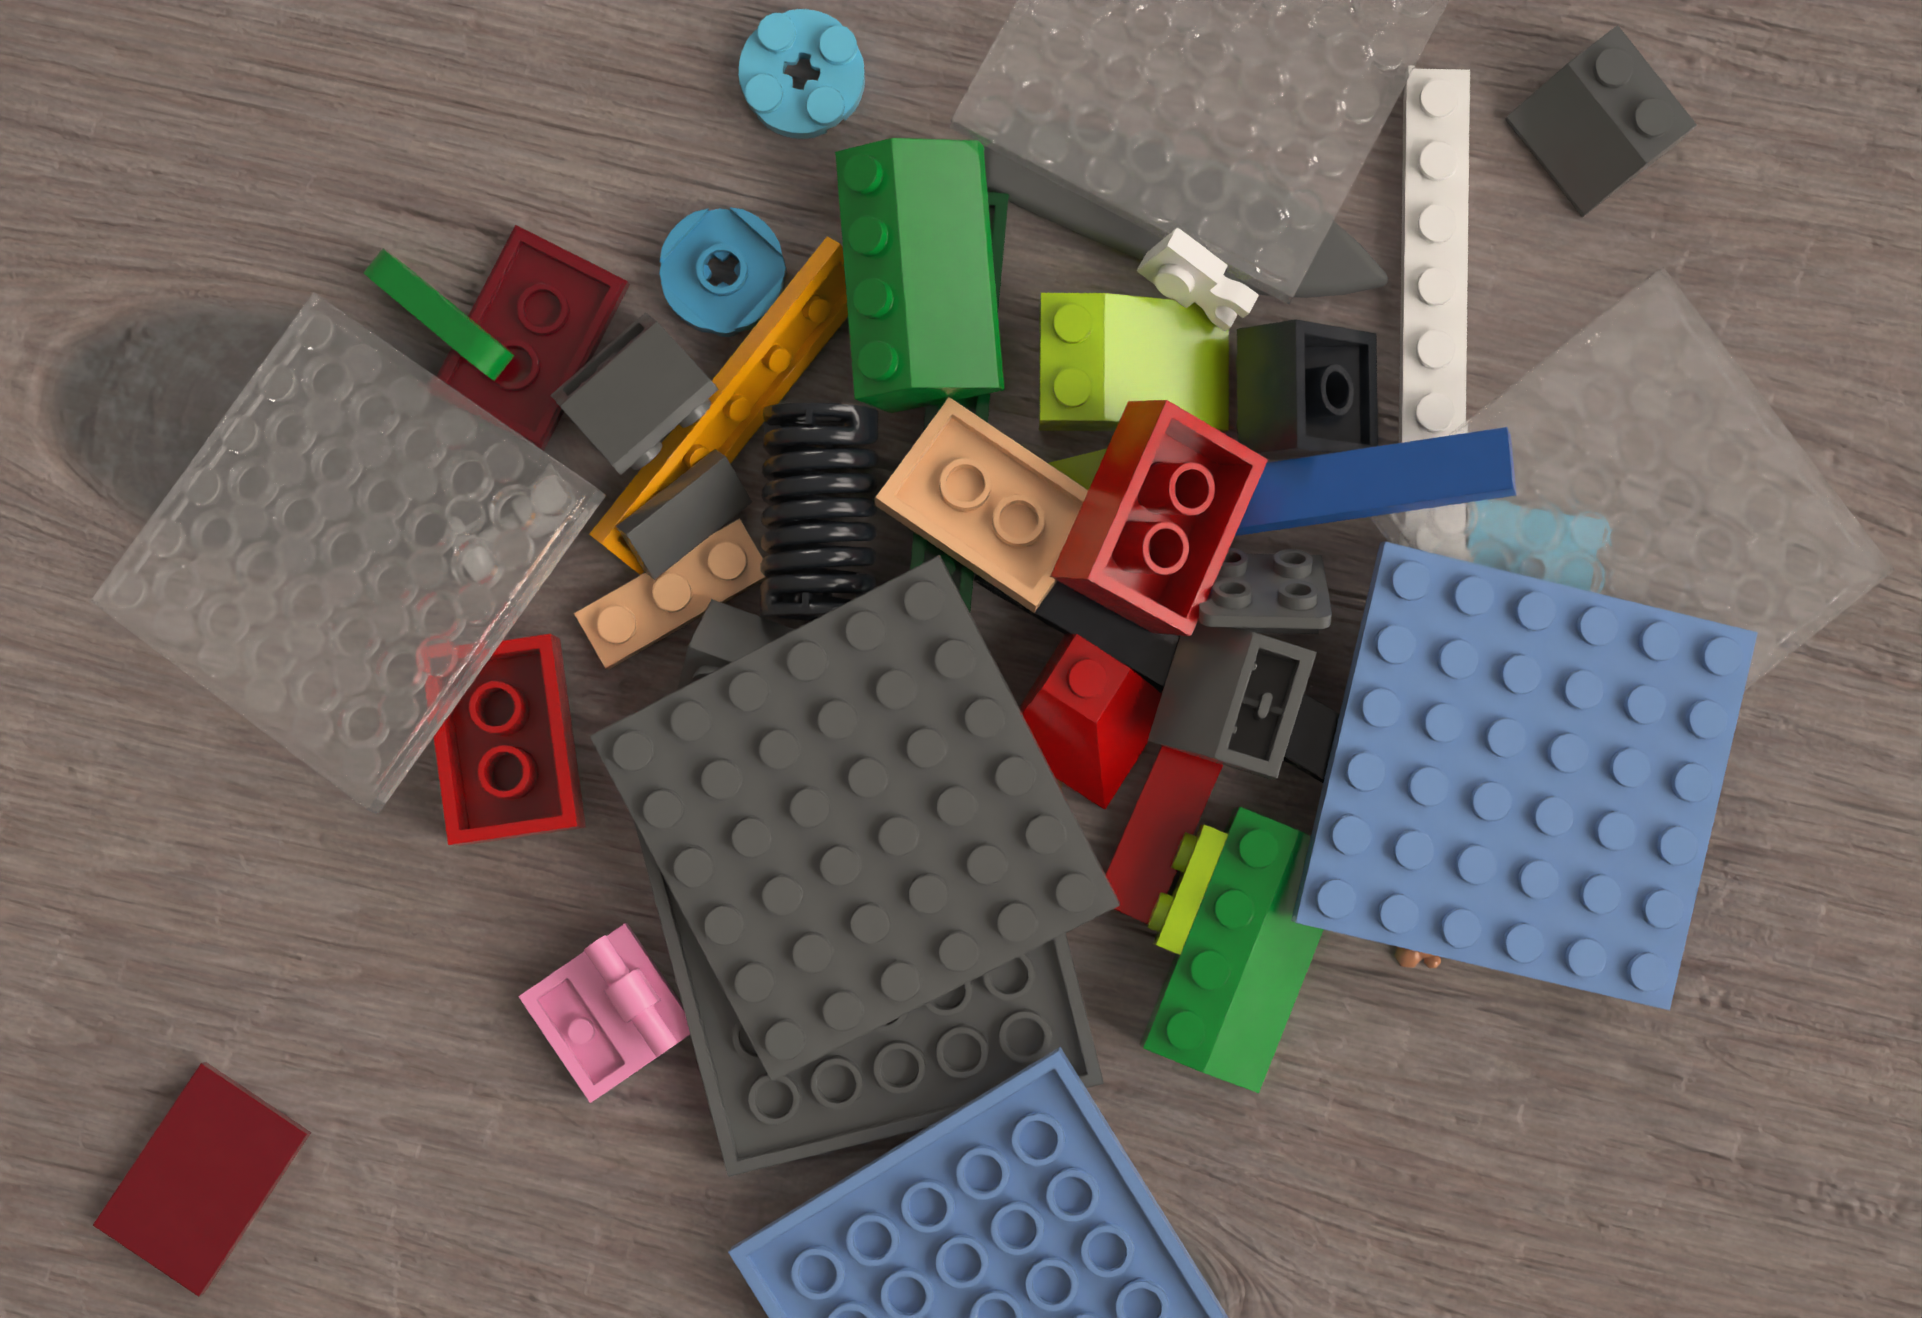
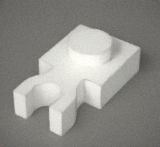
[1137,227,1259,332]

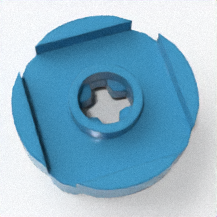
[659,207,787,337]

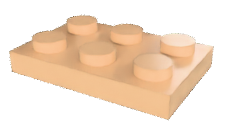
[875,397,1088,613]

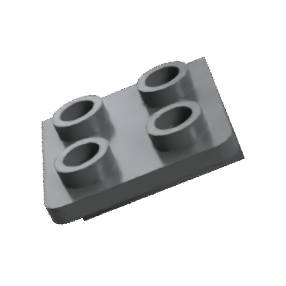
[1198,548,1332,634]

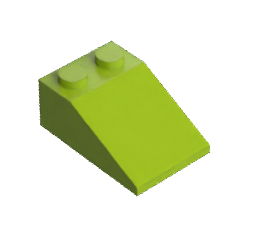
[1039,293,1229,432]

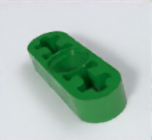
[363,248,515,381]

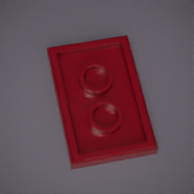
[428,225,630,452]
[93,1062,312,1297]

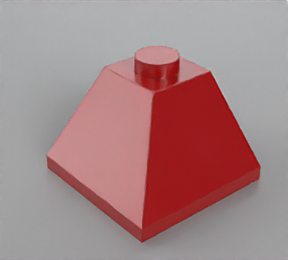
[1019,634,1162,810]

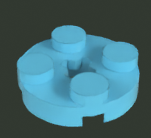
[738,9,865,139]

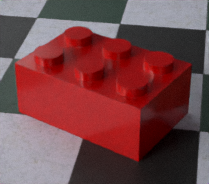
[1050,400,1268,636]
[422,633,586,846]

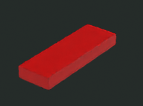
[1105,745,1223,924]

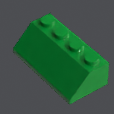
[835,138,1005,413]
[1139,806,1324,1093]

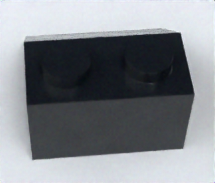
[1236,319,1378,461]

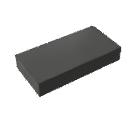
[616,449,752,580]

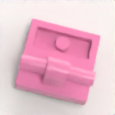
[518,923,690,1103]

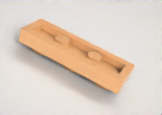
[574,518,767,670]

